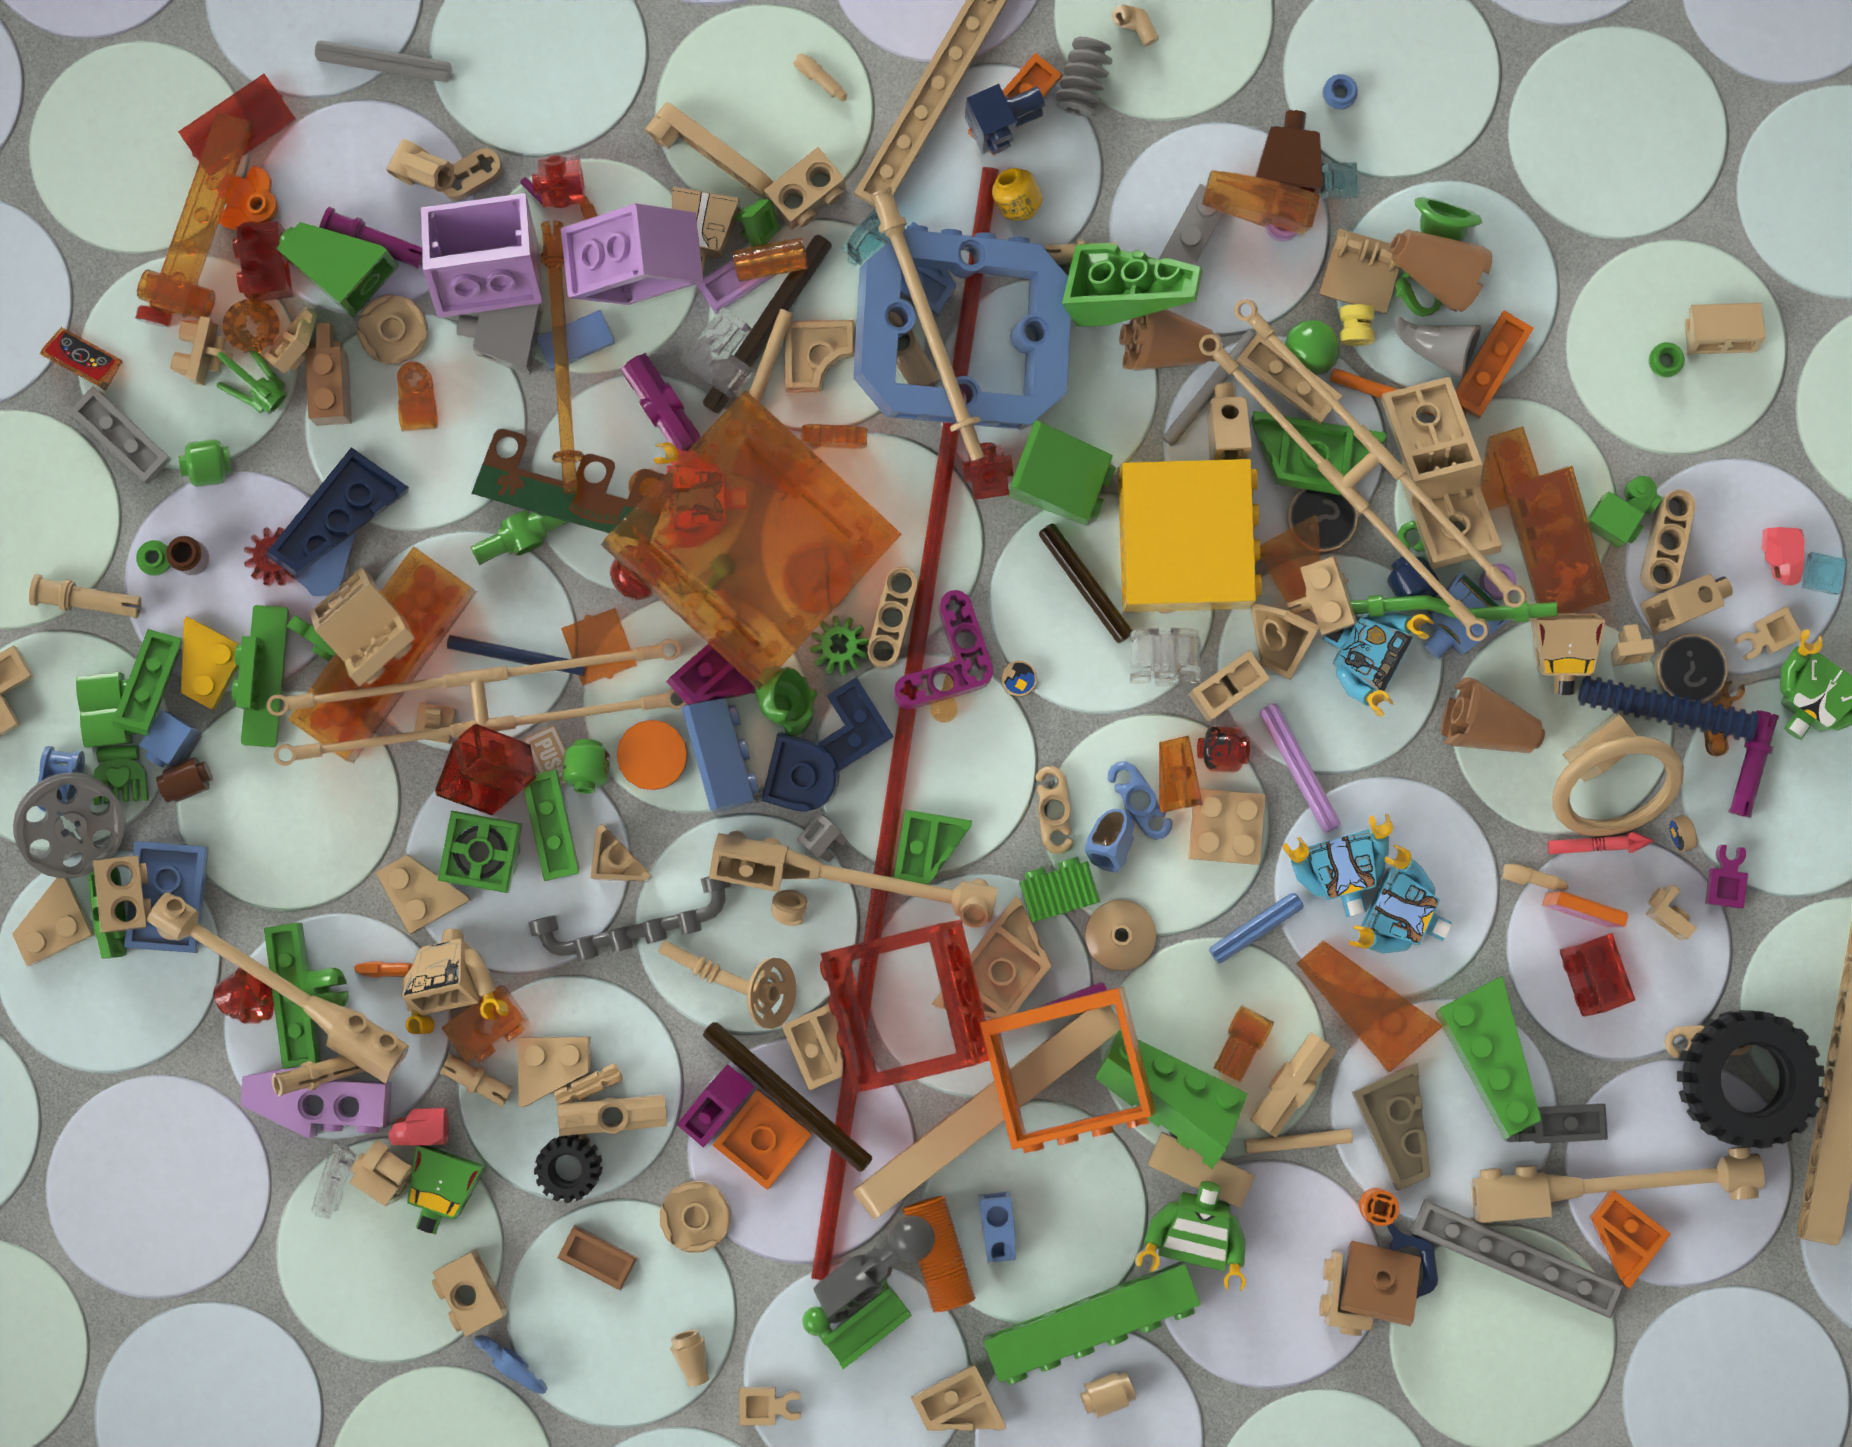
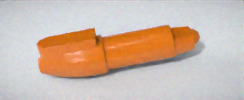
[354,961,413,978]

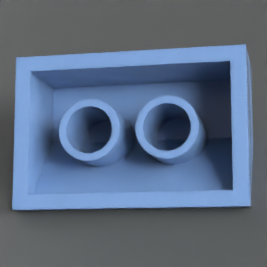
[682,698,760,814]

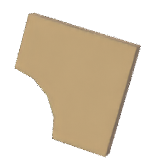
[785,320,855,392]

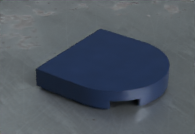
[761,732,840,812]

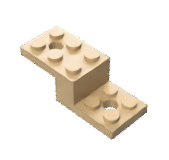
[1381,377,1502,569]
[309,566,415,687]

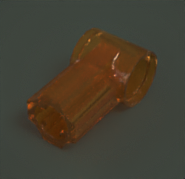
[1213,1005,1274,1082]

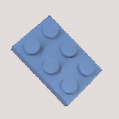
[124,841,209,953]

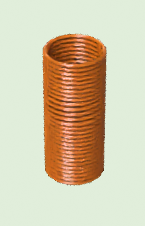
[902,1196,976,1313]

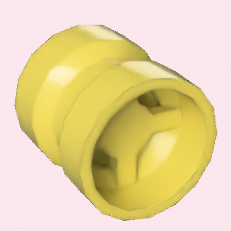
[1339,304,1375,346]

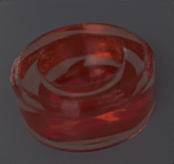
[135,305,173,328]

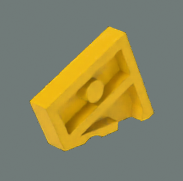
[181,616,239,710]

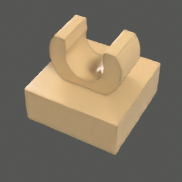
[414,702,457,744]

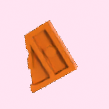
[1589,1191,1671,1289]

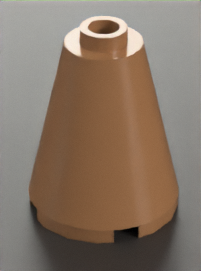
[1389,229,1493,312]
[1441,677,1545,753]

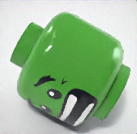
[562,739,610,794]

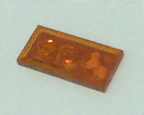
[1503,466,1611,614]

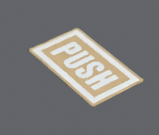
[522,725,567,787]

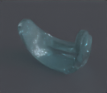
[841,210,886,267]

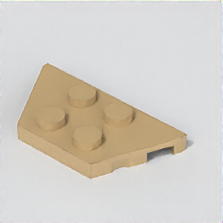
[932,896,1052,1019]

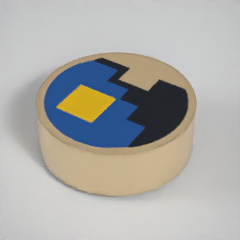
[1001,661,1037,697]
[1668,815,1697,852]

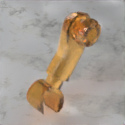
[1704,680,1745,757]

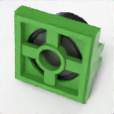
[438,810,523,893]

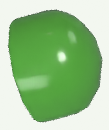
[1285,320,1340,375]

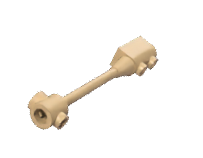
[709,831,998,928]
[147,892,409,1084]
[1471,1147,1765,1223]

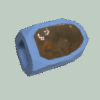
[1084,809,1135,873]

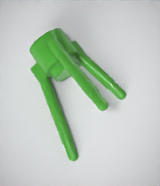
[217,332,287,414]

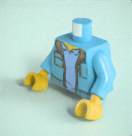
[1283,814,1393,917]
[1349,844,1452,954]

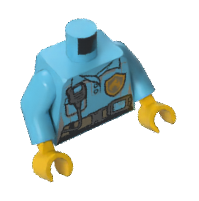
[1322,612,1434,717]

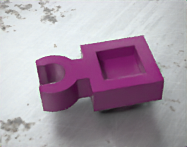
[1705,845,1748,909]

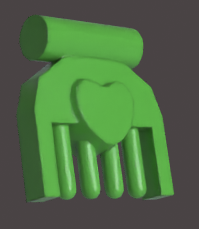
[93,745,149,805]

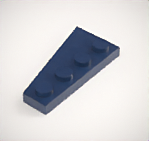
[267,447,409,576]

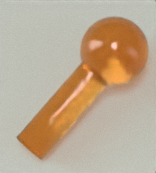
[930,656,963,723]

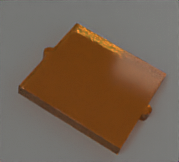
[561,608,637,686]

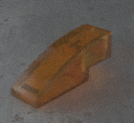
[1202,170,1320,235]

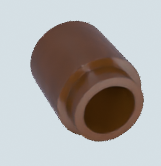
[166,536,209,575]
[156,757,213,803]

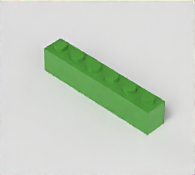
[983,1261,1201,1385]

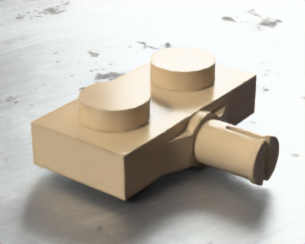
[1287,556,1357,635]

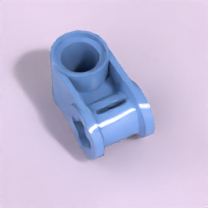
[37,746,85,816]

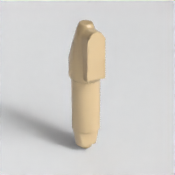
[793,53,847,102]
[1502,864,1569,891]

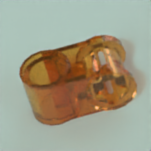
[397,361,438,431]

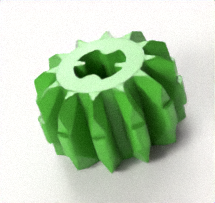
[810,616,869,676]

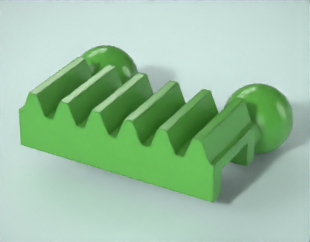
[802,1279,912,1369]

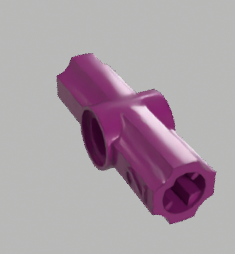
[620,353,703,452]

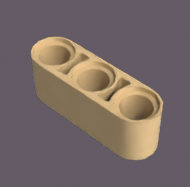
[1640,490,1695,593]
[868,567,917,670]
[1147,1132,1256,1208]

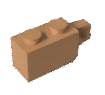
[305,323,352,426]

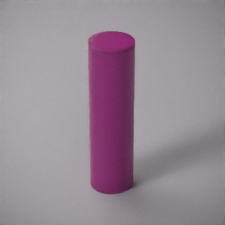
[520,177,548,205]

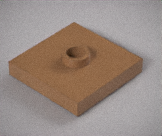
[1340,1240,1421,1327]

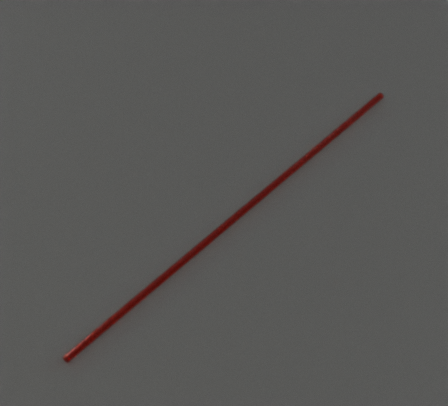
[811,167,999,1280]

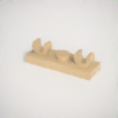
[1236,333,1342,425]

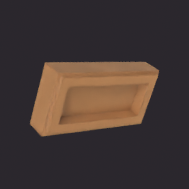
[557,1225,638,1291]

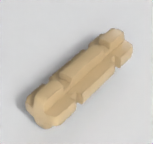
[554,1064,623,1104]

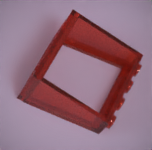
[820,919,989,1094]

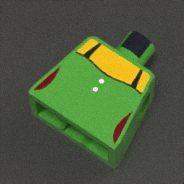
[407,1145,487,1234]

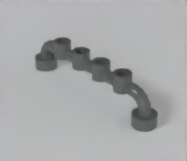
[528,876,731,961]

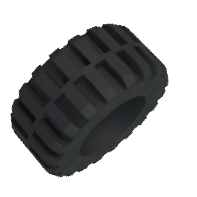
[1677,1010,1825,1149]

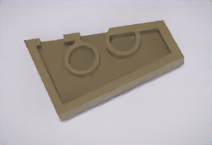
[1351,1063,1430,1191]

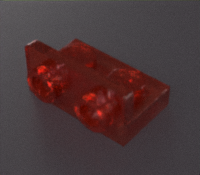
[1560,933,1635,1017]

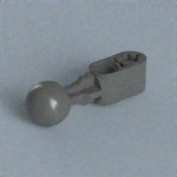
[813,1215,935,1323]

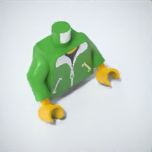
[1780,629,1852,740]

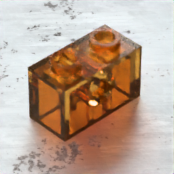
[442,985,529,1063]

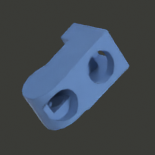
[978,1191,1016,1263]

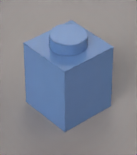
[139,710,200,768]

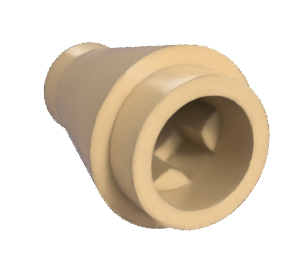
[670,1329,709,1387]

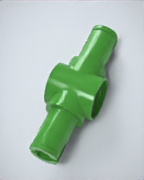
[470,510,568,565]

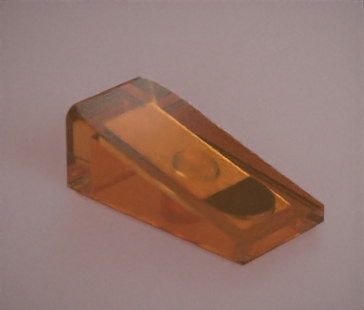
[1159,735,1203,813]

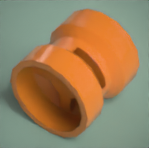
[1359,1188,1399,1226]

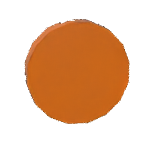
[616,720,688,790]

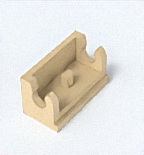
[1685,303,1765,355]

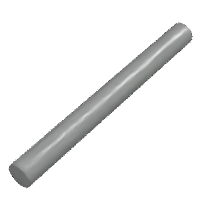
[1162,329,1256,446]

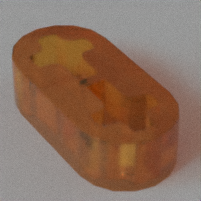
[801,424,868,449]

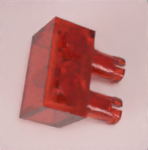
[232,221,293,303]

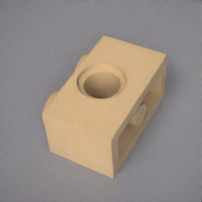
[432,1249,509,1337]

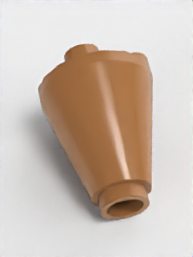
[1119,309,1220,371]

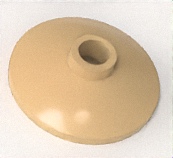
[1085,900,1156,971]

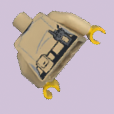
[402,928,508,1034]

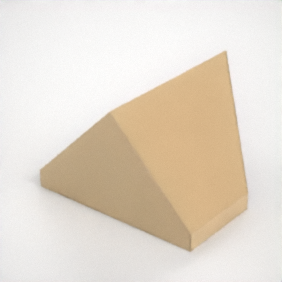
[1251,603,1319,680]
[590,824,653,882]

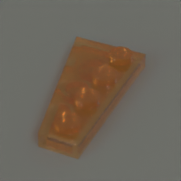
[1295,940,1443,1072]

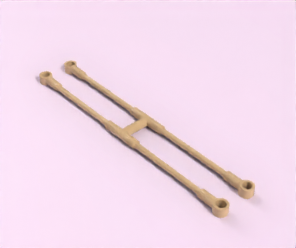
[1199,299,1527,641]
[267,639,686,766]

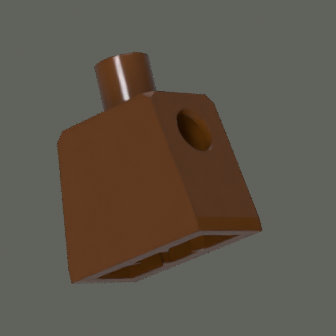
[1252,110,1323,196]

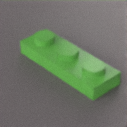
[113,629,183,736]
[521,770,580,881]

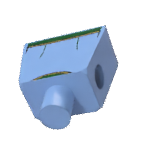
[1424,571,1509,659]

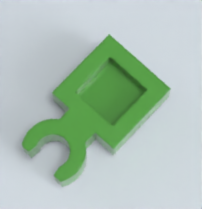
[286,615,343,662]

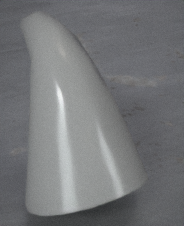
[1395,317,1481,379]

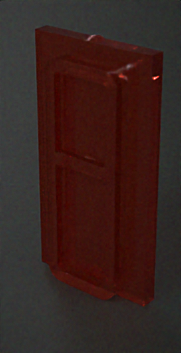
[178,74,297,178]

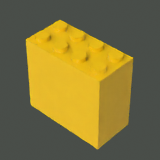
[1118,459,1262,613]

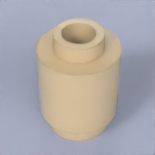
[1080,1372,1136,1418]

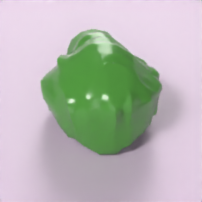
[755,666,817,736]

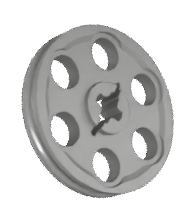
[13,773,125,878]

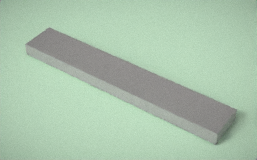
[1411,1199,1624,1319]

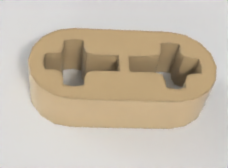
[443,148,502,201]

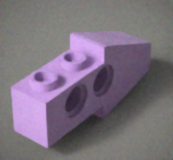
[240,1067,392,1138]

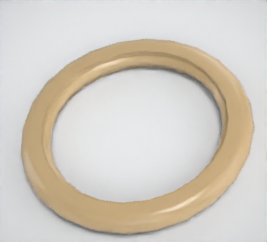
[1552,736,1684,837]

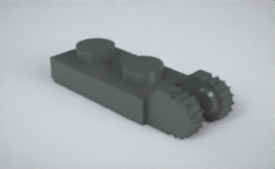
[1506,1103,1608,1144]

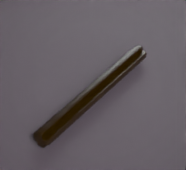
[703,234,832,414]
[703,1022,873,1172]

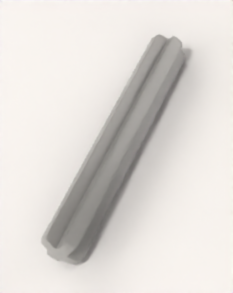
[315,40,452,82]

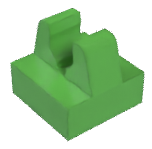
[734,199,781,248]

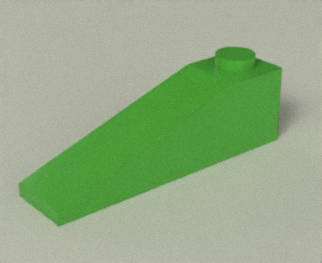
[1062,243,1203,327]

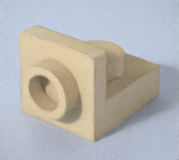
[1646,885,1697,940]

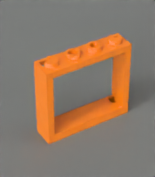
[980,986,1156,1153]

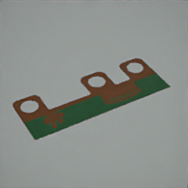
[471,429,671,545]

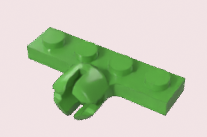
[264,922,348,1069]

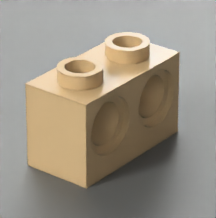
[764,147,846,230]
[1188,650,1270,723]
[93,855,151,934]

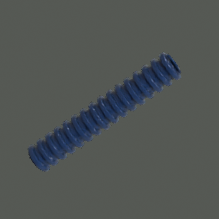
[1578,675,1759,743]

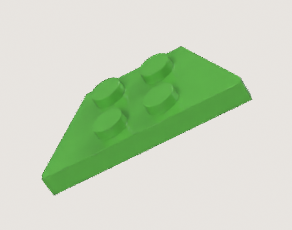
[1251,411,1386,495]

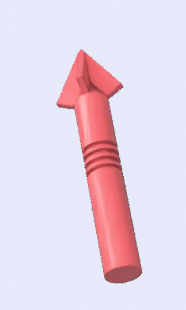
[1547,831,1654,854]

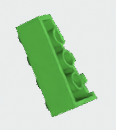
[1435,976,1541,1140]
[1095,1030,1248,1169]

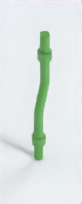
[1350,595,1558,623]

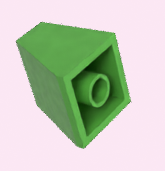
[276,222,399,318]
[1008,420,1116,526]

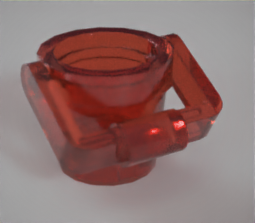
[213,967,274,1024]

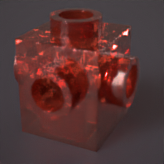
[532,155,585,208]
[962,442,1014,500]

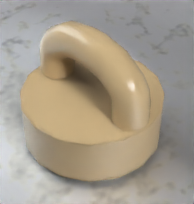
[771,890,807,926]

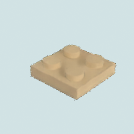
[1188,788,1265,865]

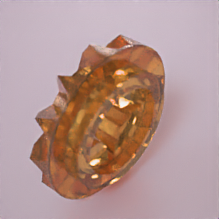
[223,299,280,354]

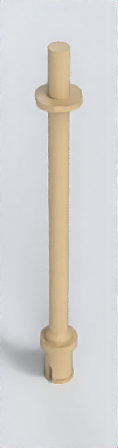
[870,187,985,462]

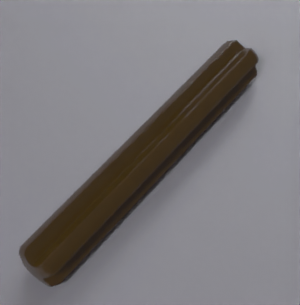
[1039,523,1133,643]

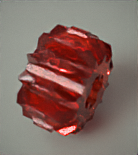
[244,527,298,587]

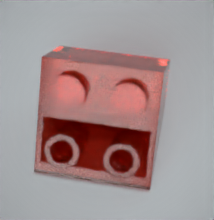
[435,723,536,815]

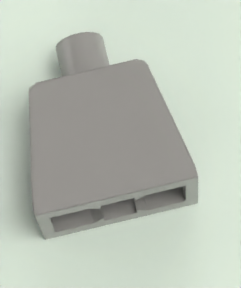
[457,304,543,374]

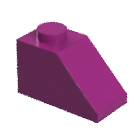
[677,1064,754,1148]

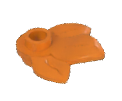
[217,166,278,230]

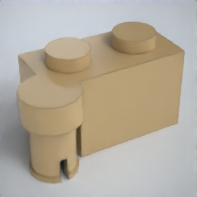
[349,1140,413,1206]

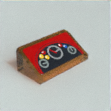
[39,327,123,391]

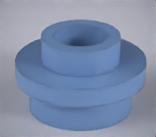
[1323,74,1358,110]

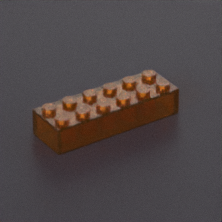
[288,546,477,763]

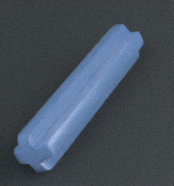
[1209,893,1304,963]

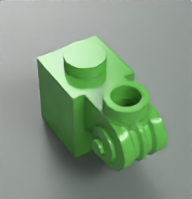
[1584,476,1662,548]

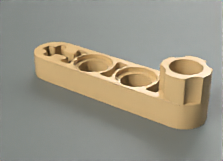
[645,102,773,197]

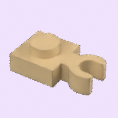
[1734,606,1801,660]
[739,1387,801,1425]

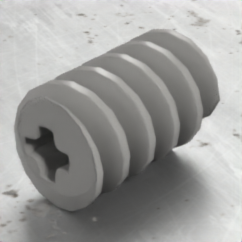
[1055,36,1113,117]

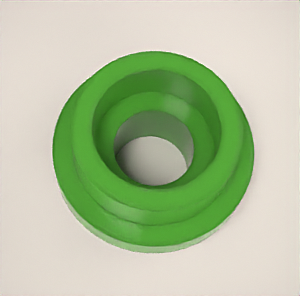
[1649,342,1685,378]
[136,540,171,576]

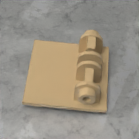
[1319,228,1400,314]

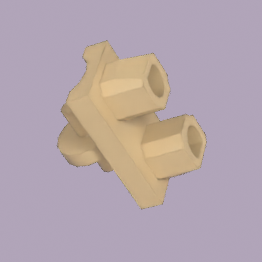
[170,316,233,386]

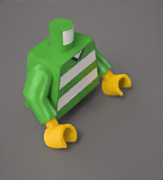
[1135,1181,1246,1291]

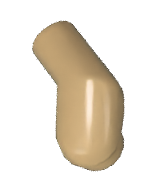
[1112,5,1159,47]

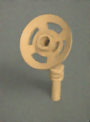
[658,940,796,1029]

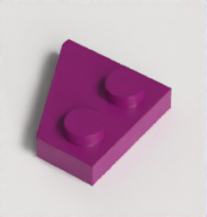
[666,636,758,705]

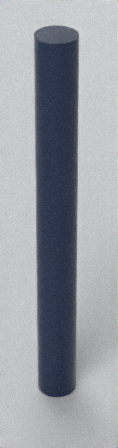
[447,635,587,676]

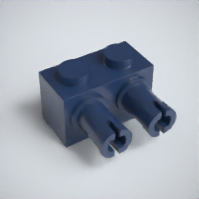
[965,84,1045,154]

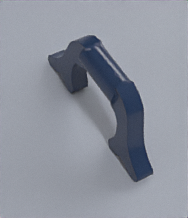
[1387,1223,1438,1299]

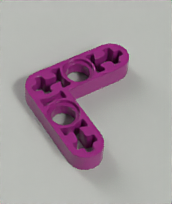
[893,590,993,710]

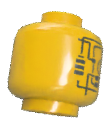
[992,168,1043,221]

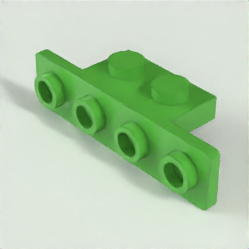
[232,605,289,748]

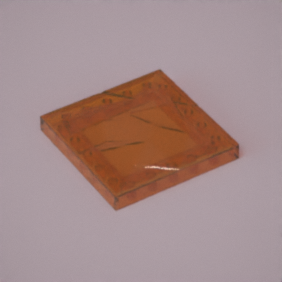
[601,390,901,690]

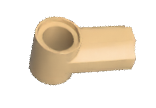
[386,139,455,192]

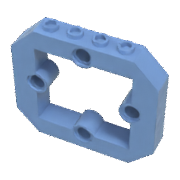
[853,225,1071,430]

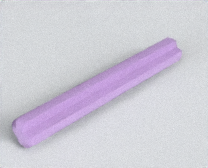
[1260,704,1340,833]

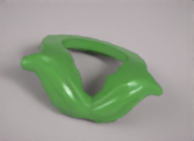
[1395,272,1442,317]

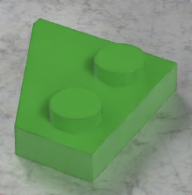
[894,809,972,885]

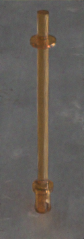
[540,220,584,494]

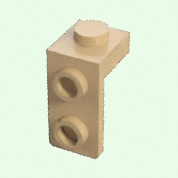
[1319,1251,1373,1336]

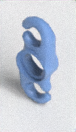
[1108,761,1173,840]
[473,1335,548,1394]

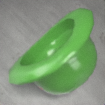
[1415,196,1482,241]

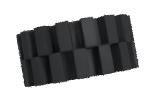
[534,1135,603,1203]

